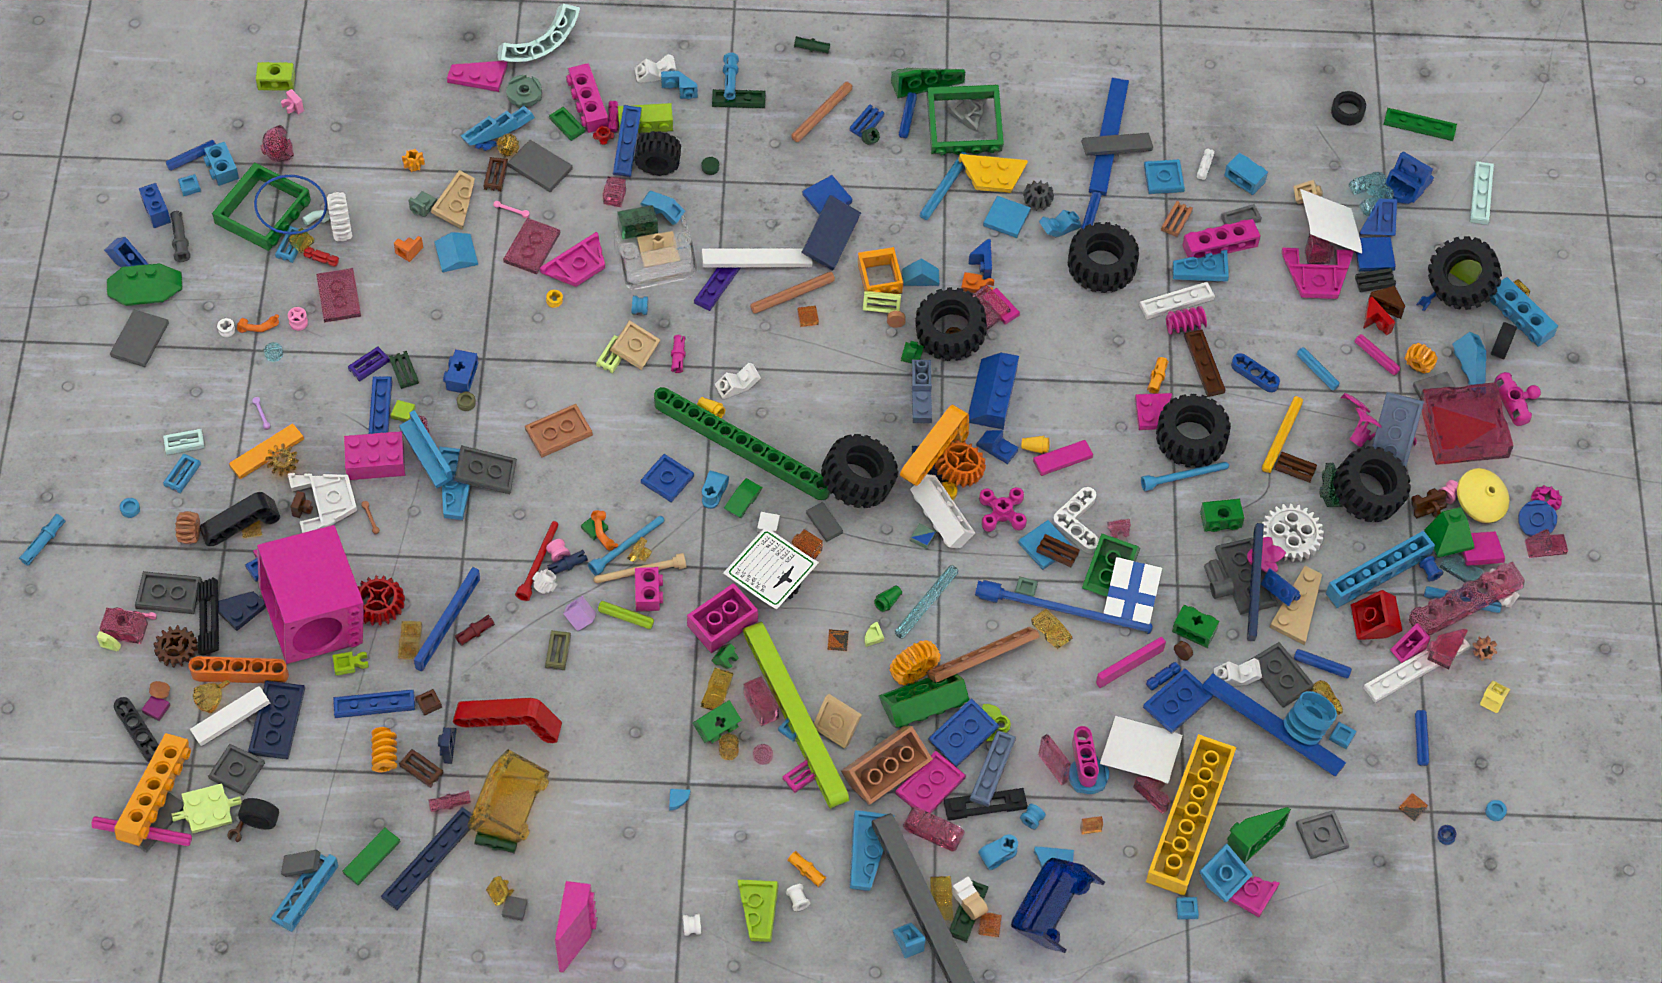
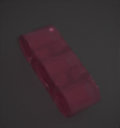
[903,807,965,851]

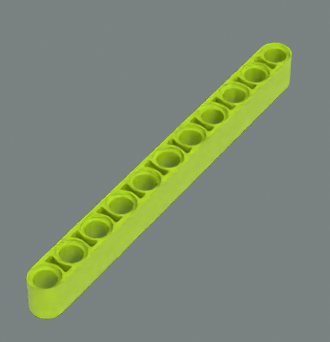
[743,622,849,809]

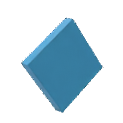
[1144,159,1185,194]
[983,196,1031,238]
[1018,520,1072,570]

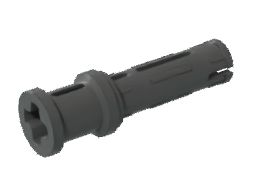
[171,211,190,262]

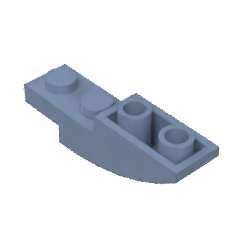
[912,359,932,423]

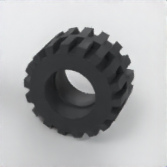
[634,131,681,176]

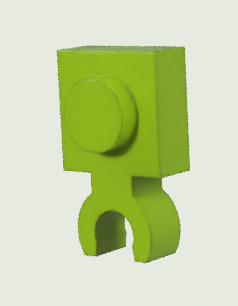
[332,652,369,676]

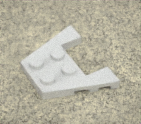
[288,473,357,533]

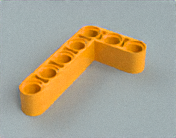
[900,404,969,486]

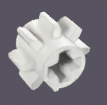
[532,569,558,594]

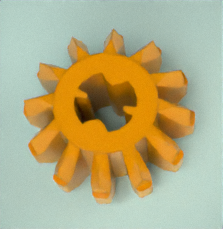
[1404,343,1438,374]

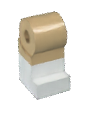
[952,877,988,920]

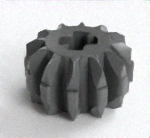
[1023,180,1054,211]

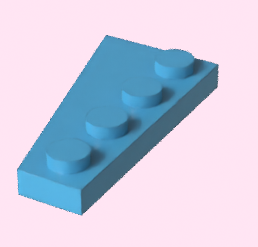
[850,810,895,891]

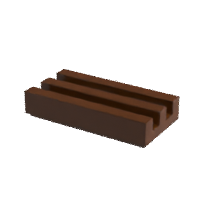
[483,157,508,192]
[1274,452,1317,483]
[1036,534,1080,568]
[399,749,444,788]

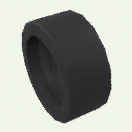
[1331,91,1367,126]
[1491,322,1517,359]
[238,798,280,830]

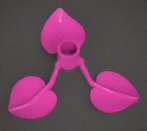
[1341,393,1417,447]

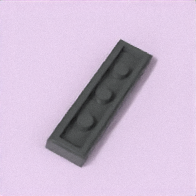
[1081,133,1154,156]

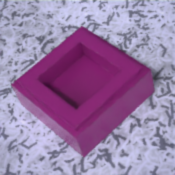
[141,695,170,721]

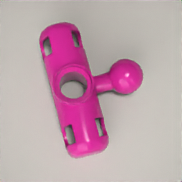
[1494,372,1541,426]

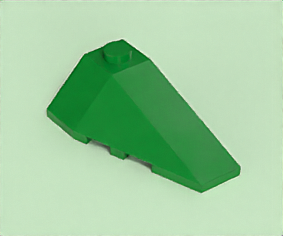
[891,68,965,99]

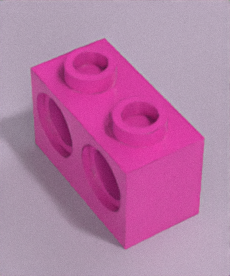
[635,567,663,611]

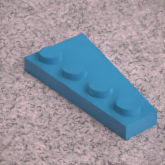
[439,446,471,520]

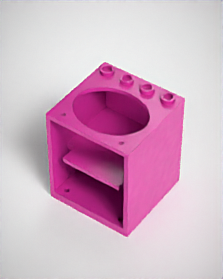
[257,525,363,664]

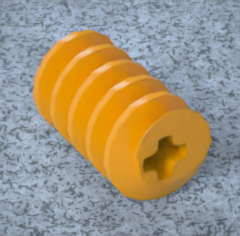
[371,727,397,773]

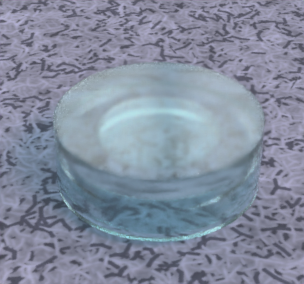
[264,342,283,362]

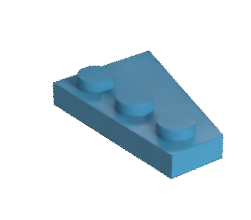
[1172,250,1229,282]

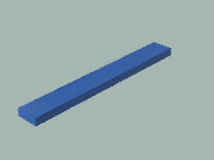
[1088,77,1129,196]
[1202,674,1346,777]

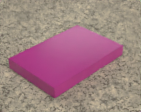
[895,751,966,819]

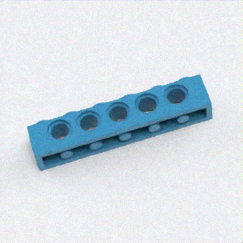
[1326,531,1435,608]

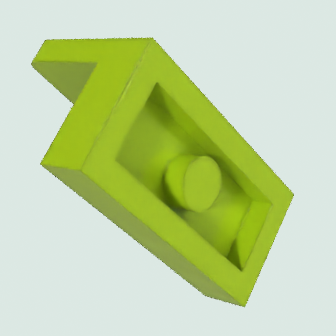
[1449,260,1482,285]

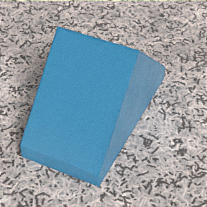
[902,258,939,286]
[893,923,925,959]

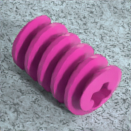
[1166,306,1207,335]

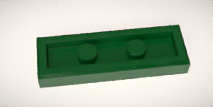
[712,89,766,108]
[949,880,989,943]

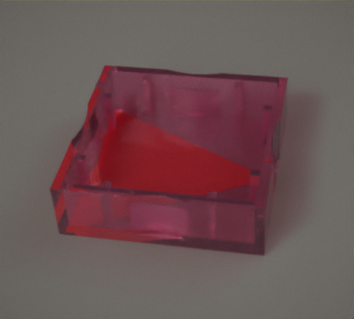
[1419,382,1514,465]

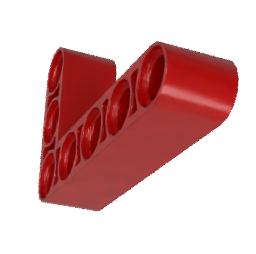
[453,698,562,743]

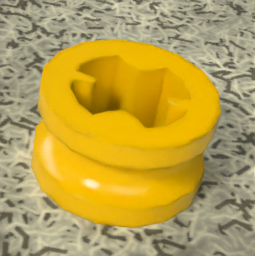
[546,289,563,308]

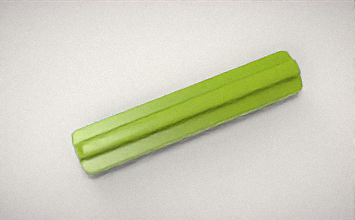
[598,601,654,629]

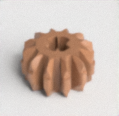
[175,511,201,544]

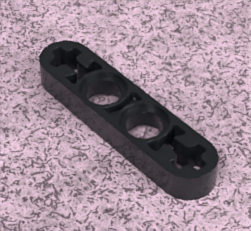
[113,697,159,762]

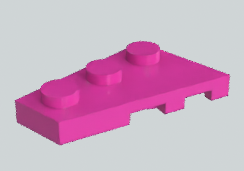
[1205,876,1280,917]

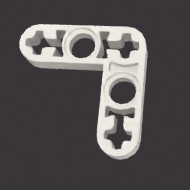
[1053,487,1099,554]

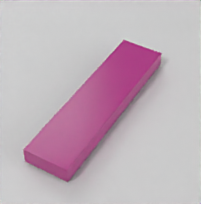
[1096,637,1166,688]

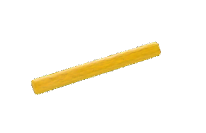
[1261,396,1303,473]

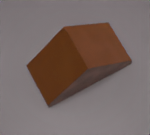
[1367,286,1405,319]

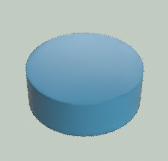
[120,498,140,518]
[1485,800,1507,821]

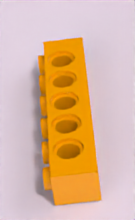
[114,733,191,846]

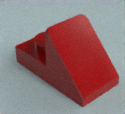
[1363,297,1395,336]

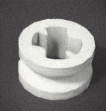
[217,318,235,337]

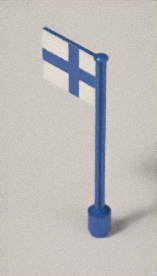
[975,557,1162,634]

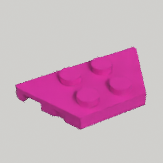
[540,232,605,287]

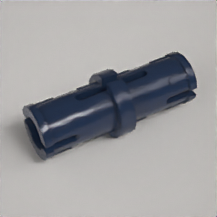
[547,549,588,575]

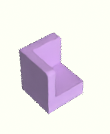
[563,596,596,631]

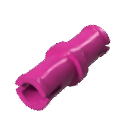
[671,335,686,373]

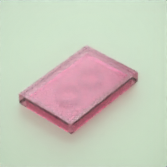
[503,218,561,275]
[316,268,361,323]

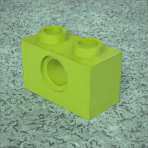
[256,62,295,91]

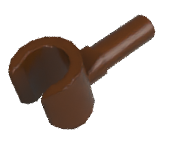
[227,820,244,842]

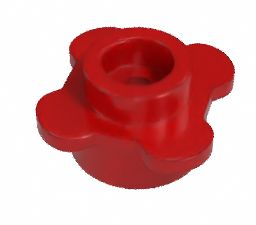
[593,126,614,145]

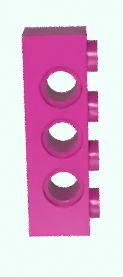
[566,63,608,133]
[1182,219,1260,258]

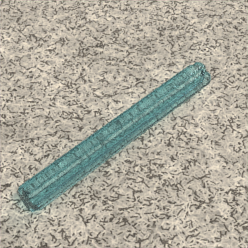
[895,565,958,639]

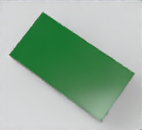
[549,106,585,141]

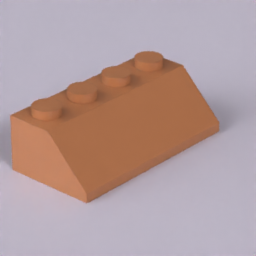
[841,726,933,805]

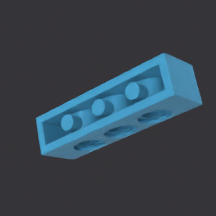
[1490,277,1558,347]

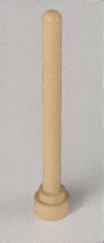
[593,553,687,583]

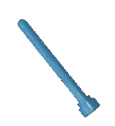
[1141,462,1229,491]
[588,516,664,576]

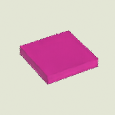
[1462,531,1505,566]

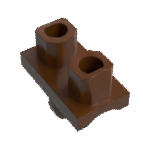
[1411,488,1447,519]

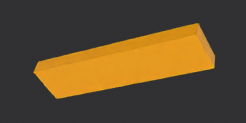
[229,423,304,479]

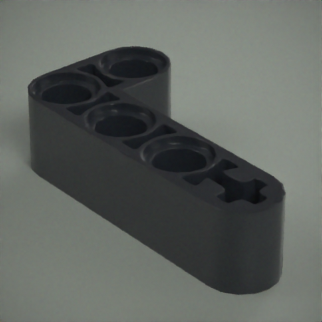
[200,492,280,546]

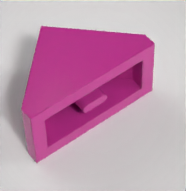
[1390,623,1430,663]

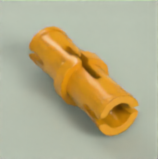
[1147,357,1169,394]
[787,851,827,887]

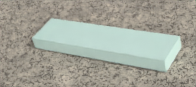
[1470,161,1494,225]

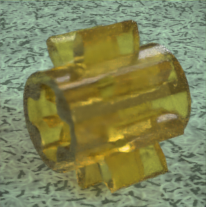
[497,134,519,156]

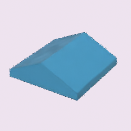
[434,232,478,273]
[1199,844,1253,902]

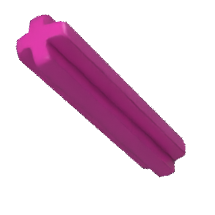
[1355,334,1400,375]

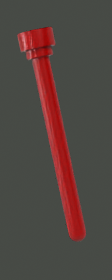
[515,521,558,601]

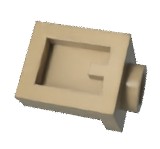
[1293,180,1323,204]

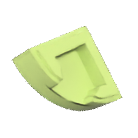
[865,622,884,647]
[97,631,121,651]

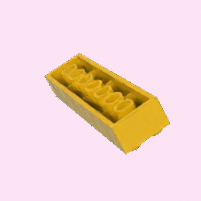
[1146,734,1237,896]

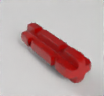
[303,247,339,267]

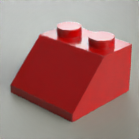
[1351,590,1403,640]

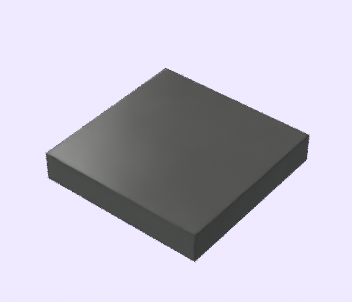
[208,744,265,796]

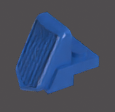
[1385,152,1434,204]

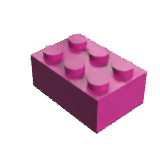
[344,431,405,480]
[687,583,758,654]

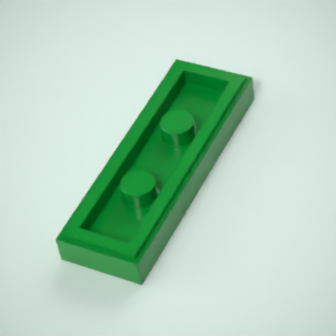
[343,827,400,886]

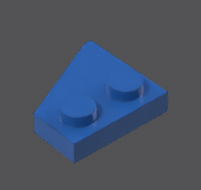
[1360,198,1397,236]

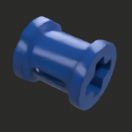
[1419,556,1444,582]

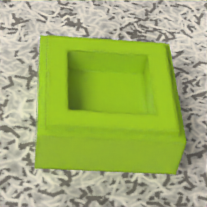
[391,400,416,422]

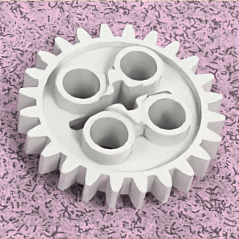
[1262,504,1324,562]

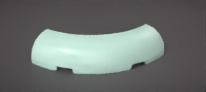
[498,3,580,62]

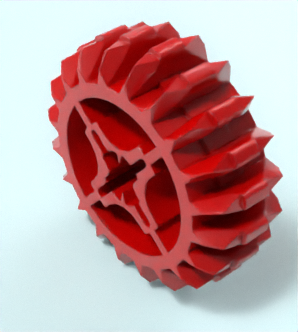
[357,575,405,626]

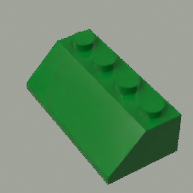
[879,674,969,728]

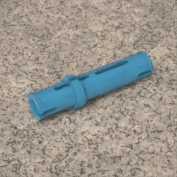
[19,514,66,566]

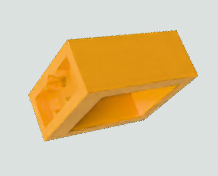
[857,247,903,299]

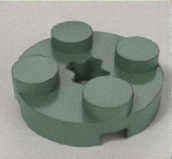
[506,75,542,109]

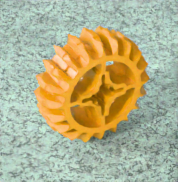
[889,640,941,685]

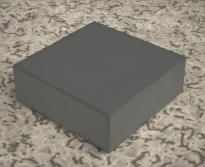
[502,895,528,921]

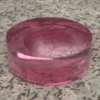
[753,744,773,765]

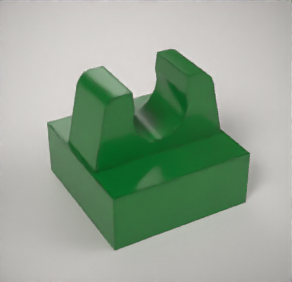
[901,341,924,364]
[711,643,739,669]

